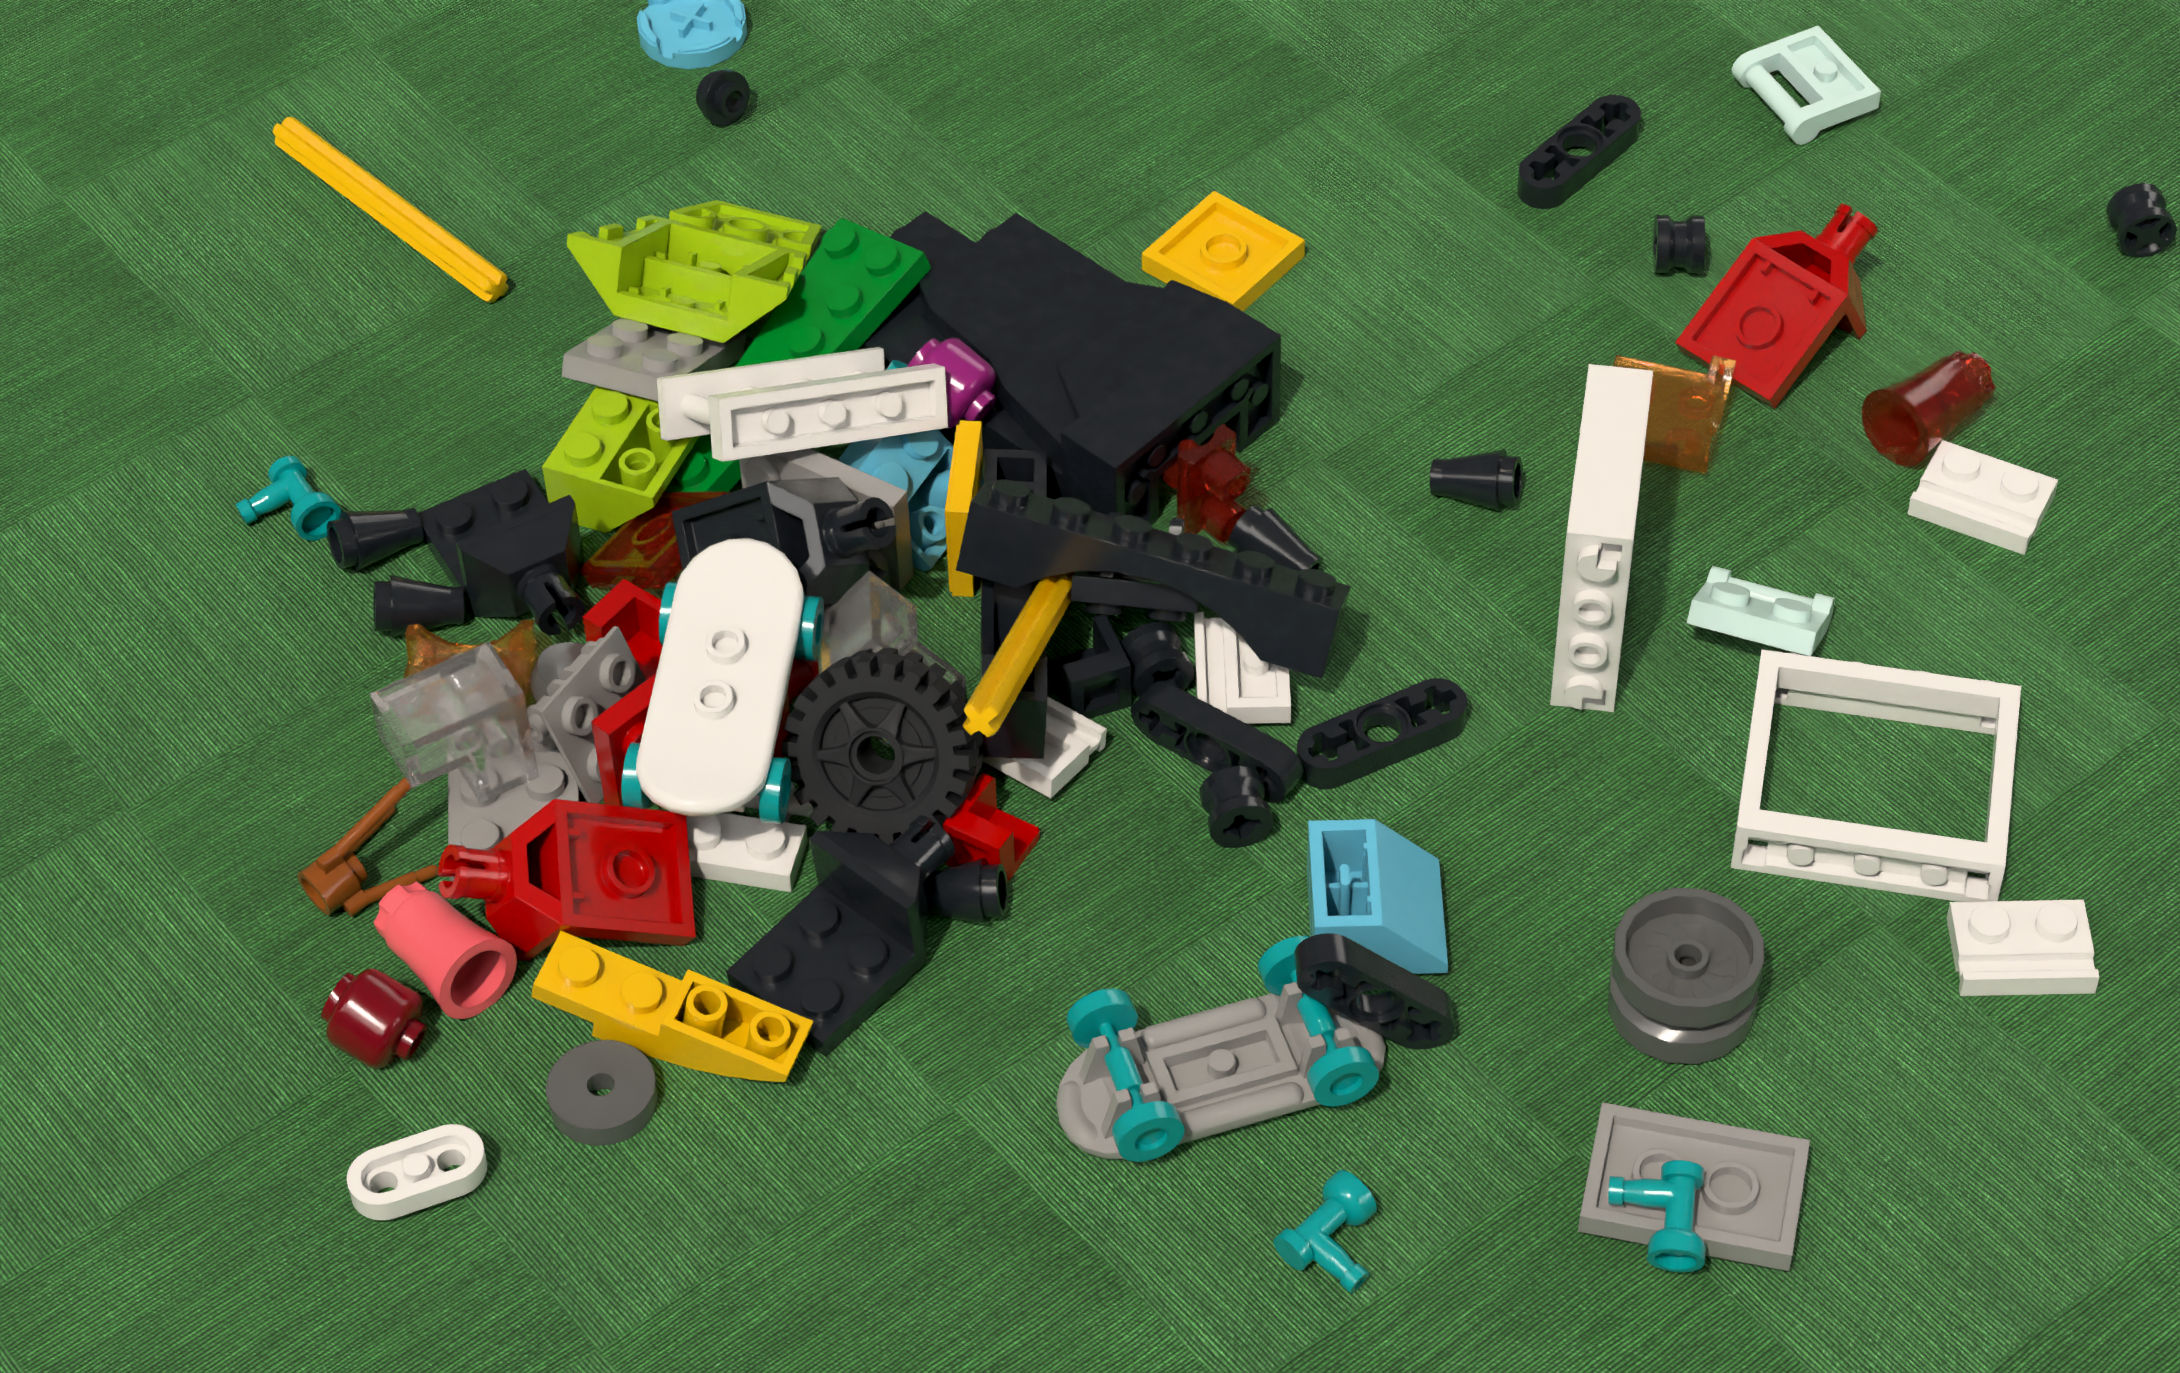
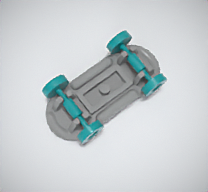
[1056,936,1386,1162]

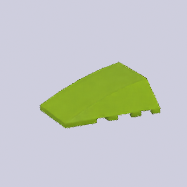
[567,200,822,343]

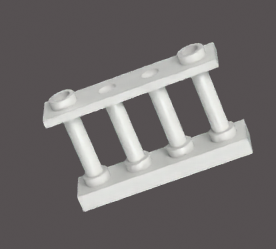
[657,347,948,462]

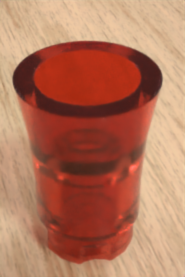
[1862,351,1996,467]

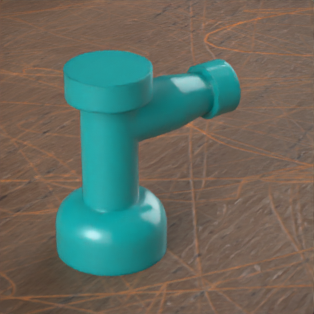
[235,456,342,541]
[1608,1160,1706,1272]
[1273,1170,1377,1294]

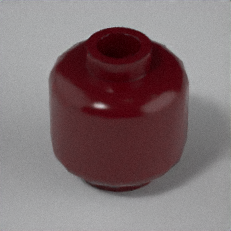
[321,969,428,1069]

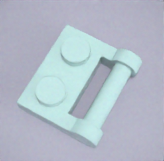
[1732,26,1881,145]
[1687,566,1835,656]

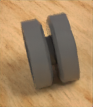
[1608,888,1764,1064]

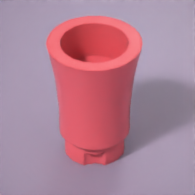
[374,882,517,1019]

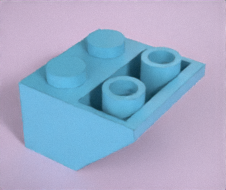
[838,429,983,572]
[1307,819,1448,974]

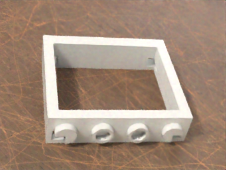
[1550,364,1653,712]
[1731,650,2021,902]

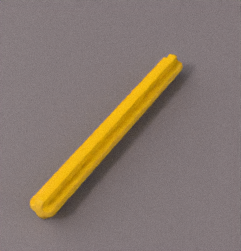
[272,117,509,303]
[963,572,1075,738]

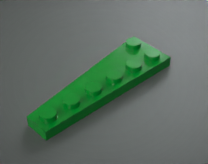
[660,217,931,509]

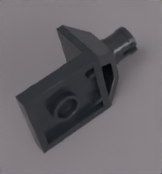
[418,469,586,635]
[671,477,896,606]
[726,815,956,1057]

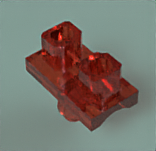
[1161,424,1251,543]

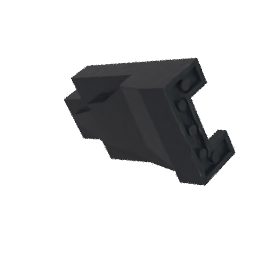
[858,211,1281,525]

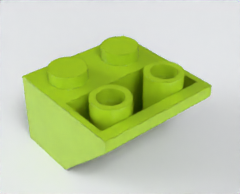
[542,386,700,533]

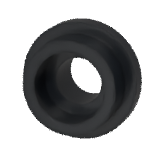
[696,69,750,126]

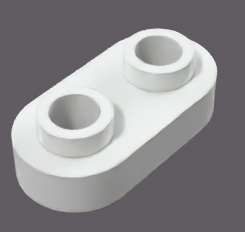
[347,1124,487,1220]

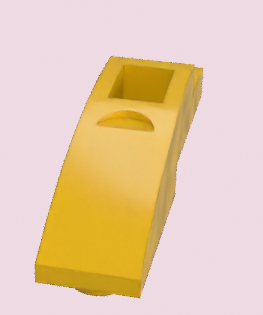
[531,931,813,1082]

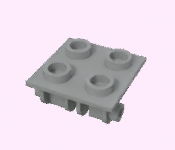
[522,626,646,803]

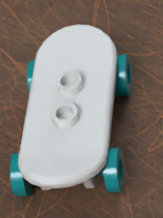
[621,538,824,824]

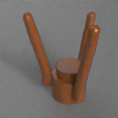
[297,769,438,917]

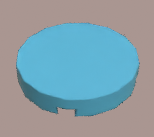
[637,0,748,69]

